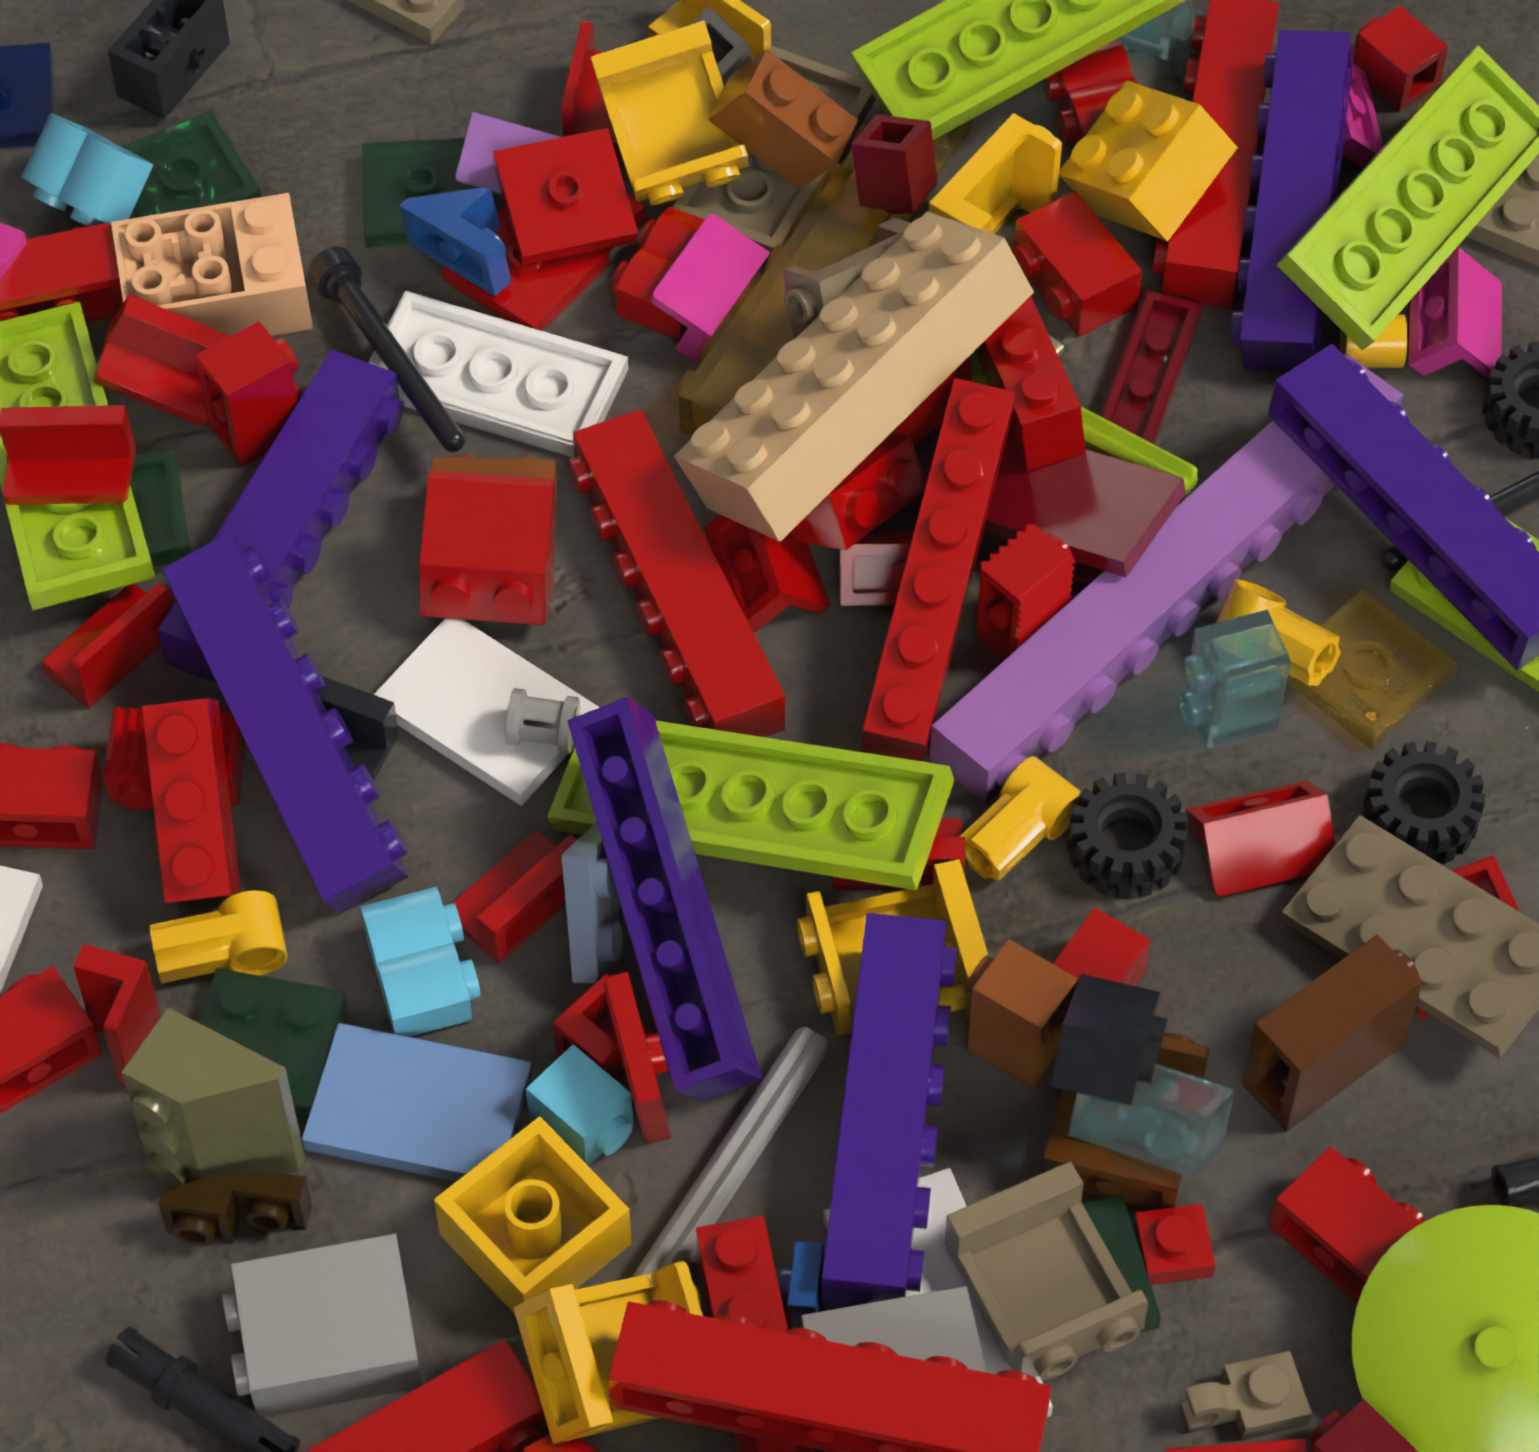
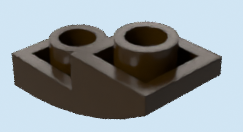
[159,1173,312,1246]

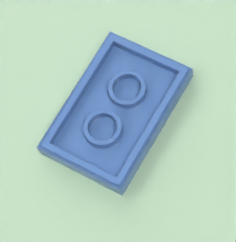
[302,1023,533,1182]

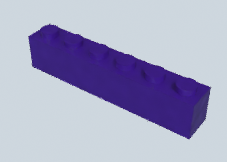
[1231,30,1353,371]
[1268,344,1539,671]
[158,349,404,683]
[162,532,408,914]
[567,697,763,1102]
[821,913,957,1309]

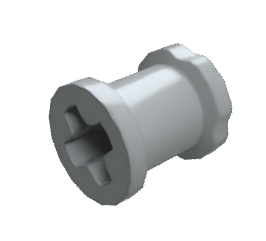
[505,688,580,753]

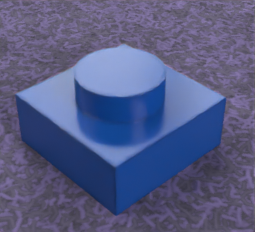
[778,1241,825,1328]

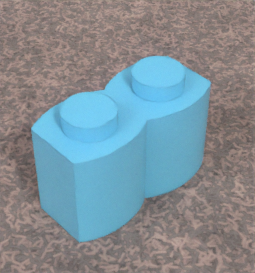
[21,113,153,226]
[360,886,481,1037]

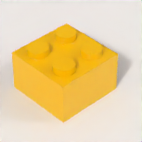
[1059,81,1238,242]
[434,1116,632,1315]

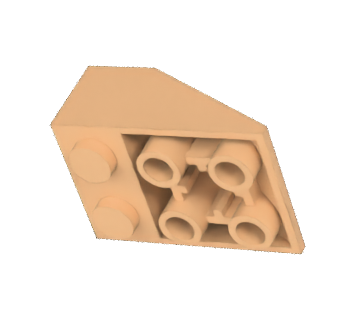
[111,193,313,336]

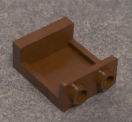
[1042,1033,1210,1211]

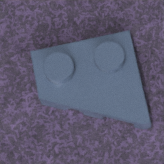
[562,822,623,983]

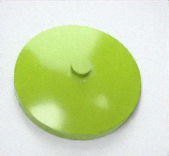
[1351,1205,1539,1452]

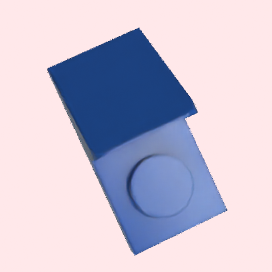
[399,188,512,297]

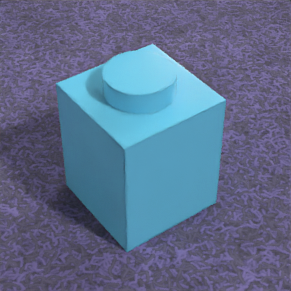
[526,1044,633,1166]

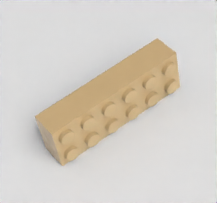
[674,211,1034,542]

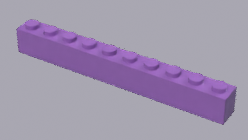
[930,354,1403,805]

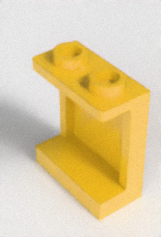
[591,20,749,205]
[929,113,1062,234]
[796,859,989,1036]
[513,1261,703,1444]

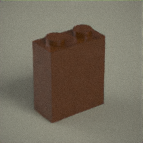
[1242,935,1423,1132]

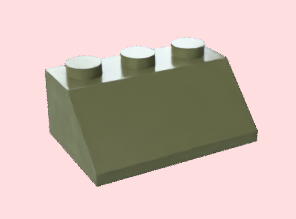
[121,1007,305,1187]

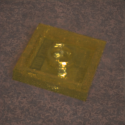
[1277,589,1457,751]

